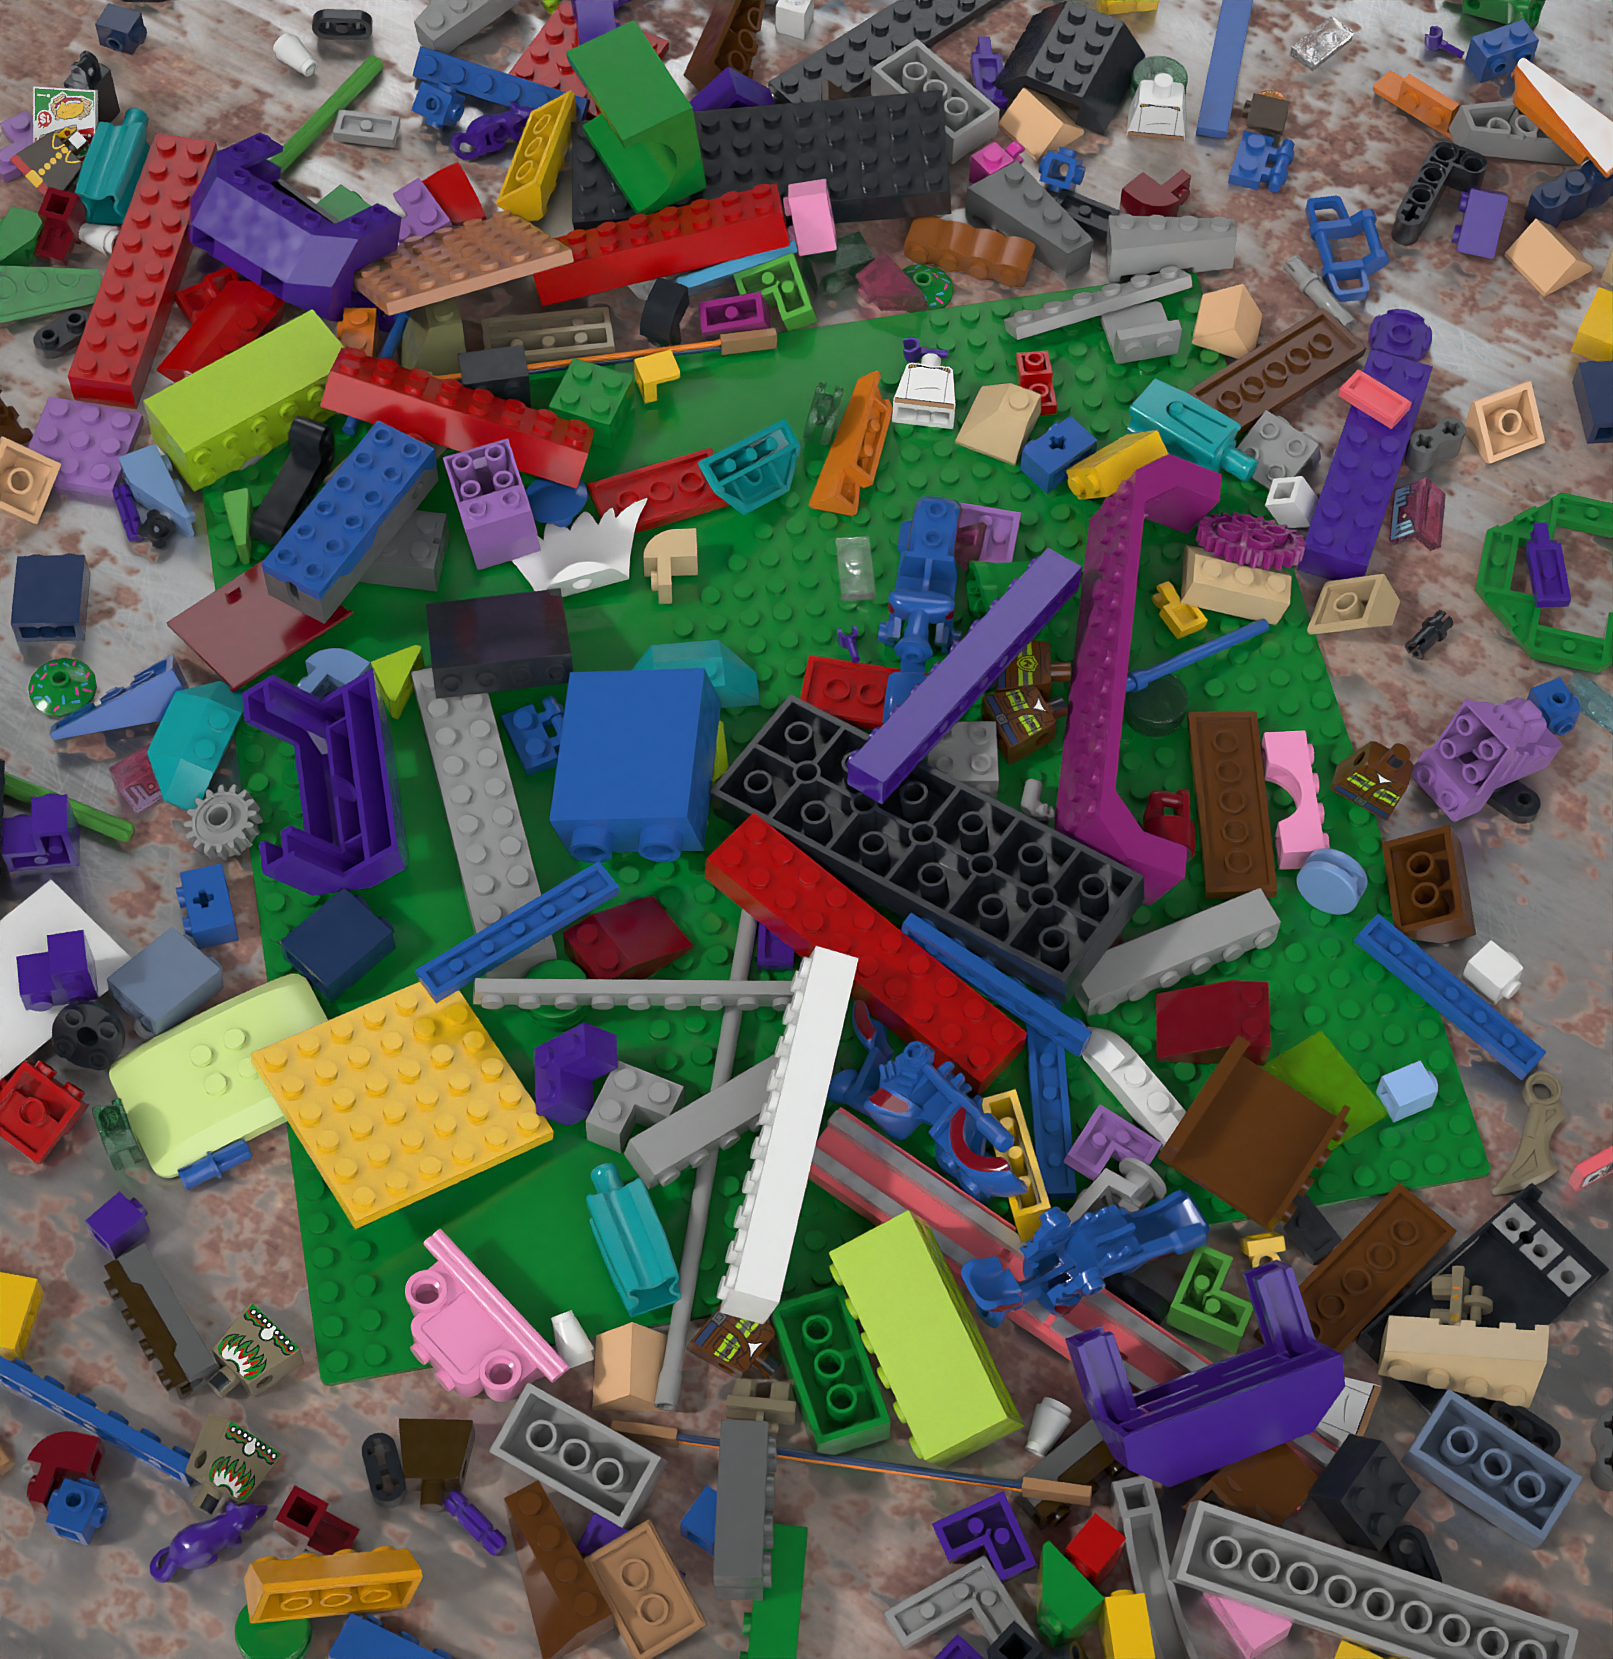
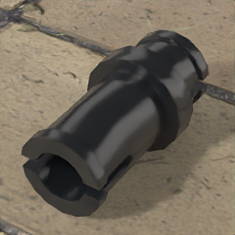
[1405,610,1454,659]

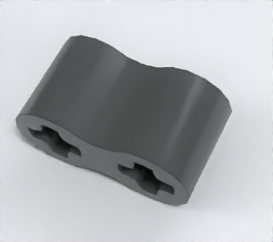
[1404,417,1466,472]
[1590,1409,1613,1492]

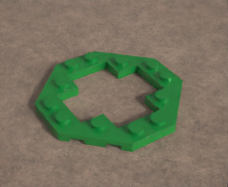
[1474,493,1613,674]

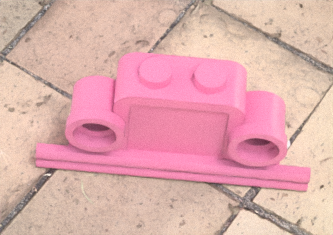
[405,1229,570,1402]

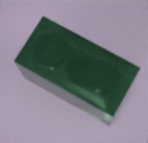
[802,231,875,298]

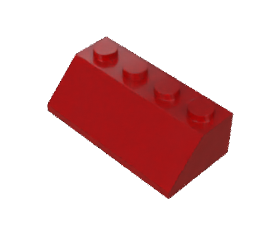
[157,280,286,383]

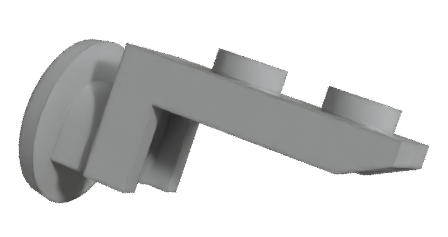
[1067,1157,1167,1228]

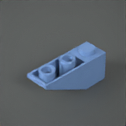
[118,444,196,538]

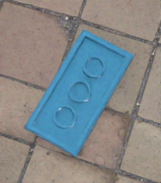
[675,240,798,297]

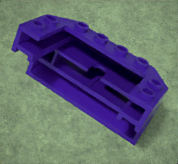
[188,132,402,322]
[242,669,409,896]
[1065,1260,1345,1487]

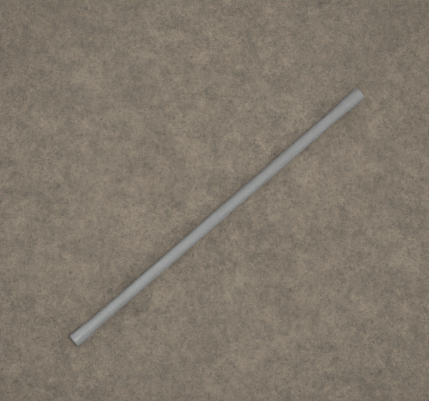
[654,909,758,1411]

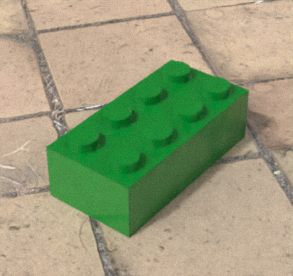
[769,1285,891,1455]

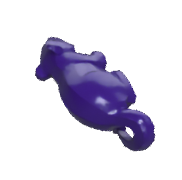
[451,102,535,160]
[150,1502,268,1583]

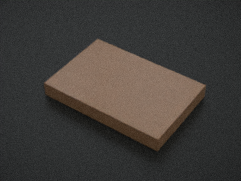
[583,1519,708,1659]

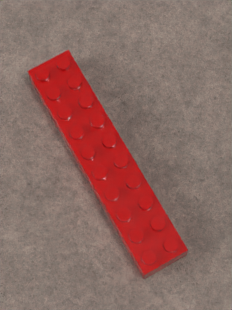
[68,133,218,410]
[705,813,1027,1098]

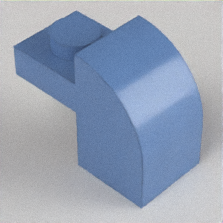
[297,648,371,699]

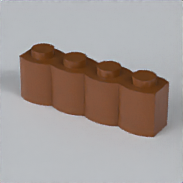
[904,215,1036,287]

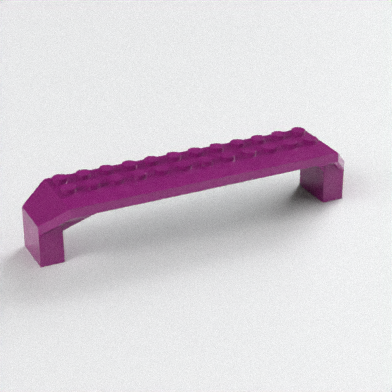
[1054,454,1222,906]

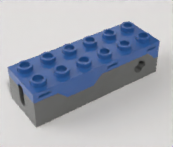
[261,421,439,624]

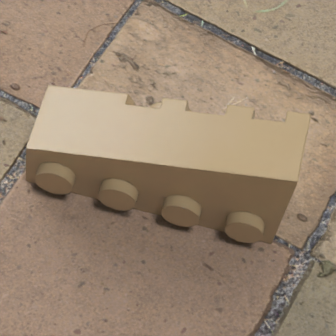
[1378,1316,1550,1408]

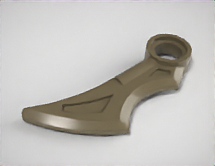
[1491,1071,1566,1196]

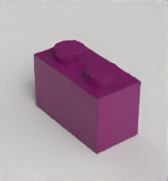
[699,292,771,341]

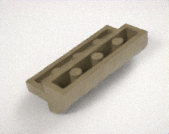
[481,306,615,364]

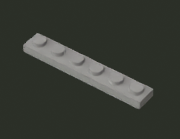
[1004,266,1192,340]

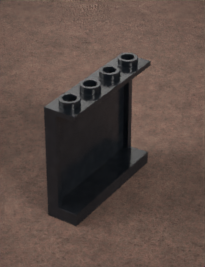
[426,588,573,699]

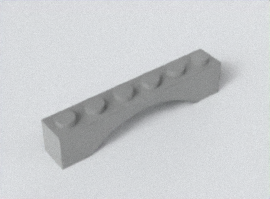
[1108,1476,1199,1659]

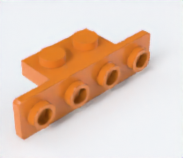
[1373,70,1459,140]

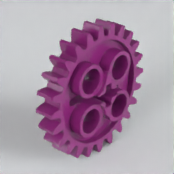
[1196,512,1306,570]

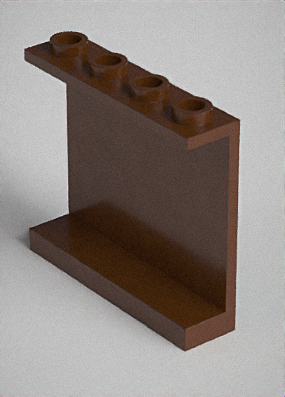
[1157,1035,1351,1232]

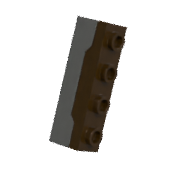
[103,1243,219,1400]
[1011,1419,1126,1531]

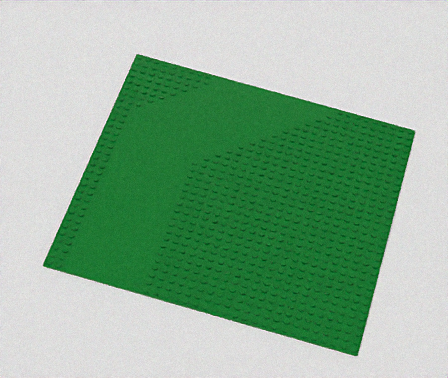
[202,272,1490,1386]

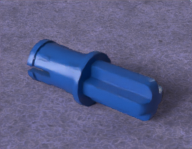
[177,1140,252,1191]

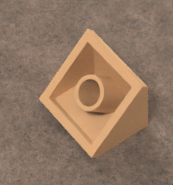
[998,87,1084,163]
[1504,219,1594,297]
[1192,284,1263,359]
[1465,381,1545,464]
[0,437,61,525]
[592,1322,669,1412]

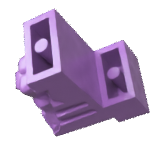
[443,438,541,570]
[1411,697,1563,822]

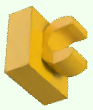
[1239,1231,1286,1269]

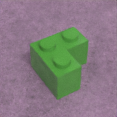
[733,253,819,331]
[1166,1245,1254,1354]

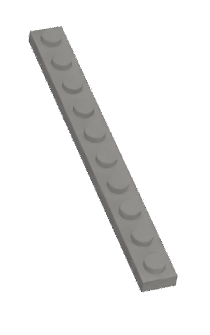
[473,978,794,1011]

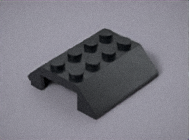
[994,0,1146,135]

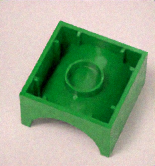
[566,20,707,215]

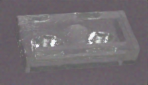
[1290,16,1354,71]
[835,536,875,601]

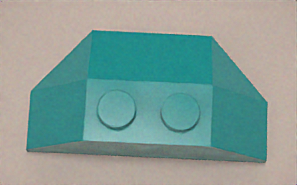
[697,418,801,515]
[632,640,760,708]
[147,681,245,812]

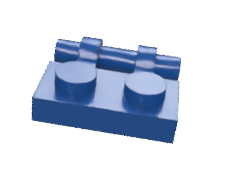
[1228,130,1295,193]
[500,696,565,776]

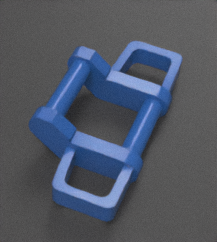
[1305,195,1390,302]

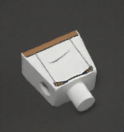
[1127,73,1187,141]
[892,353,955,429]
[1314,1377,1382,1449]

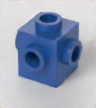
[411,81,466,129]
[1039,146,1086,193]
[1526,677,1581,736]
[45,1478,109,1546]

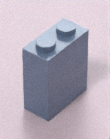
[107,926,224,1036]

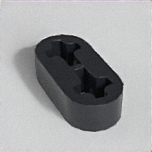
[362,1433,407,1508]

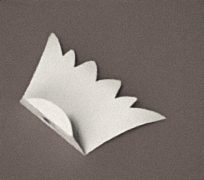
[511,498,647,597]

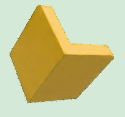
[634,349,680,404]

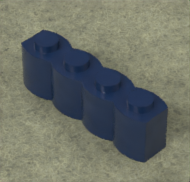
[1524,160,1613,228]

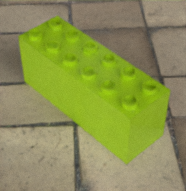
[143,309,345,492]
[829,1210,1025,1468]

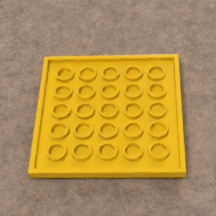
[251,982,554,1229]

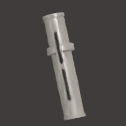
[1283,255,1357,332]

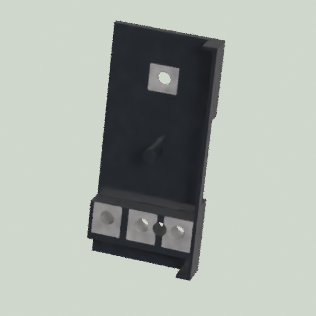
[1357,1183,1610,1415]

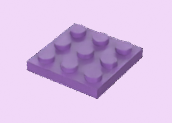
[28,396,144,499]

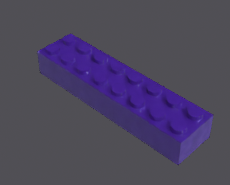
[1297,349,1433,581]

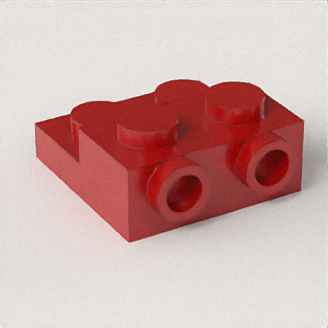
[0,1060,89,1164]

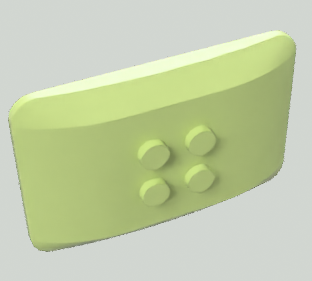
[109,974,328,1178]

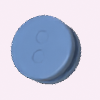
[1296,848,1368,915]

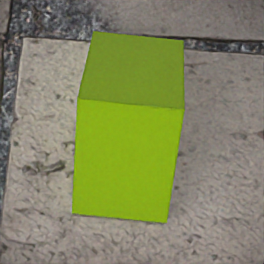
[371,645,425,719]

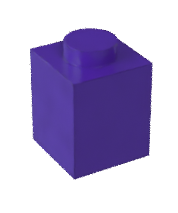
[85,1191,150,1260]

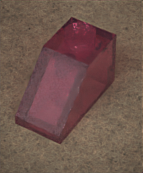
[855,252,929,311]

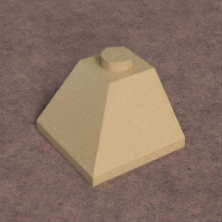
[955,383,1041,466]
[1307,574,1400,635]

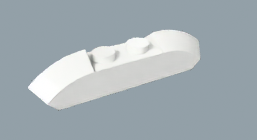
[1082,1026,1186,1151]

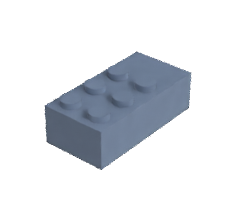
[1400,1388,1583,1551]

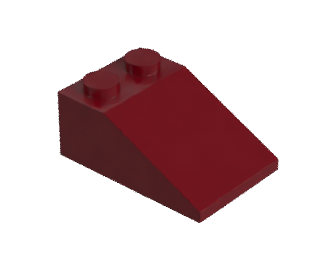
[563,895,693,980]
[1155,980,1271,1066]

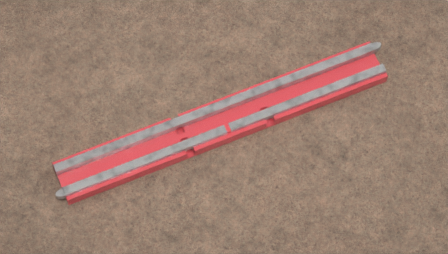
[808,1107,1338,1518]

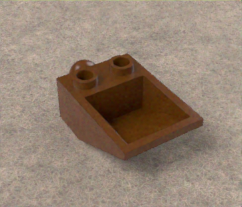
[1183,1443,1319,1527]

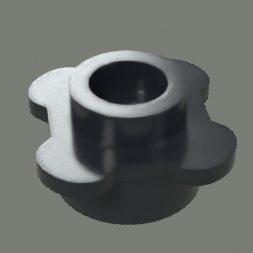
[137,509,176,549]

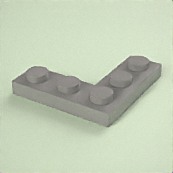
[883,1555,1047,1659]

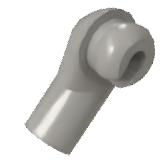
[1021,779,1055,824]

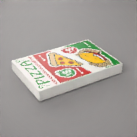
[33,86,98,184]

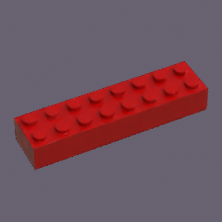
[533,183,790,306]
[320,347,595,489]

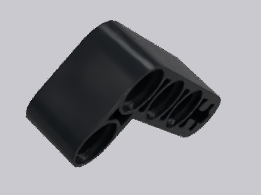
[1391,141,1488,246]
[250,415,335,546]

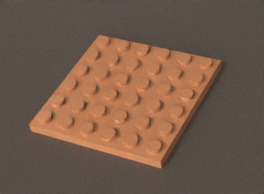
[353,210,574,316]

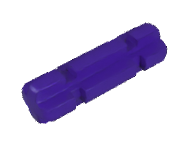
[112,484,144,543]
[444,1490,507,1556]

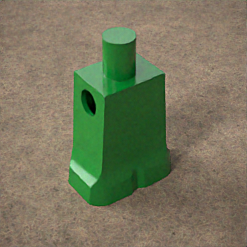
[1462,0,1546,28]
[964,560,1079,620]

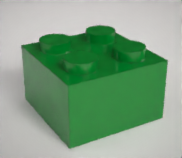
[549,358,635,449]

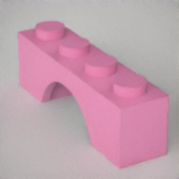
[1261,730,1330,870]

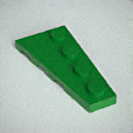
[0,265,101,323]

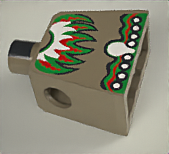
[207,1302,304,1398]
[186,1412,282,1515]

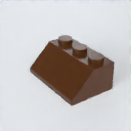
[1382,825,1476,943]

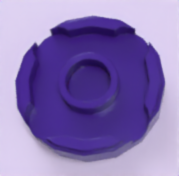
[1368,309,1432,362]

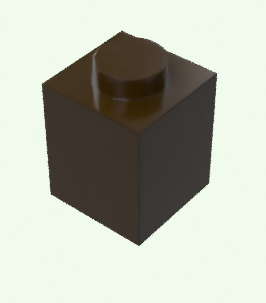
[1242,93,1290,135]

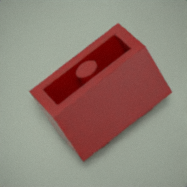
[1064,1513,1126,1590]

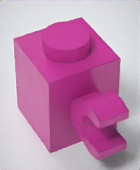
[969,141,1025,184]

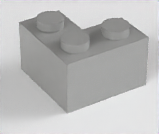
[586,1061,685,1153]

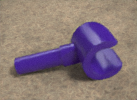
[1424,26,1465,59]
[903,337,948,363]
[837,625,860,663]

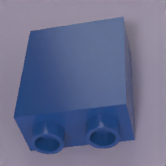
[549,668,721,863]

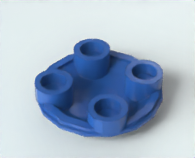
[526,478,589,527]

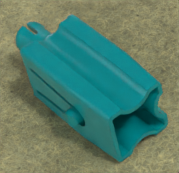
[75,108,151,225]
[1126,378,1259,483]
[586,1163,681,1317]

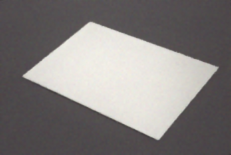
[0,880,132,1080]

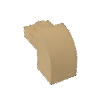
[644,528,698,604]

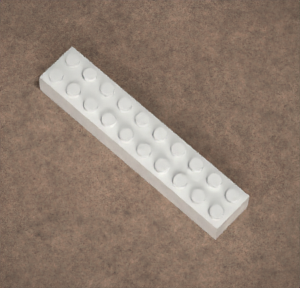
[717,946,858,1324]

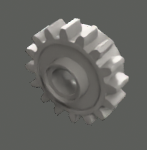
[184,785,263,860]

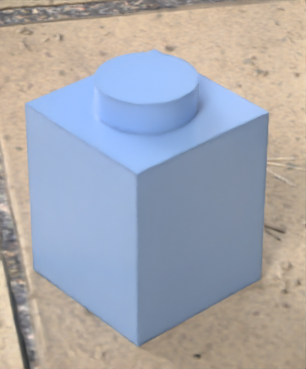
[1376,1061,1438,1122]

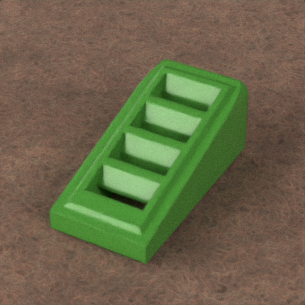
[223,488,253,565]

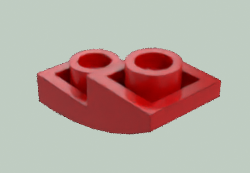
[1016,350,1057,415]

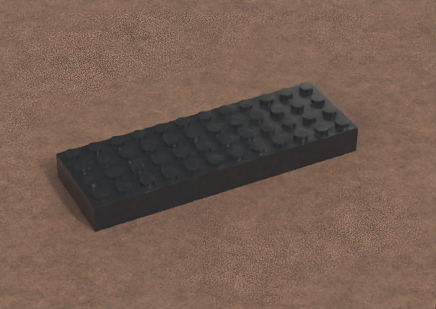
[571,90,952,231]
[709,694,1145,1005]

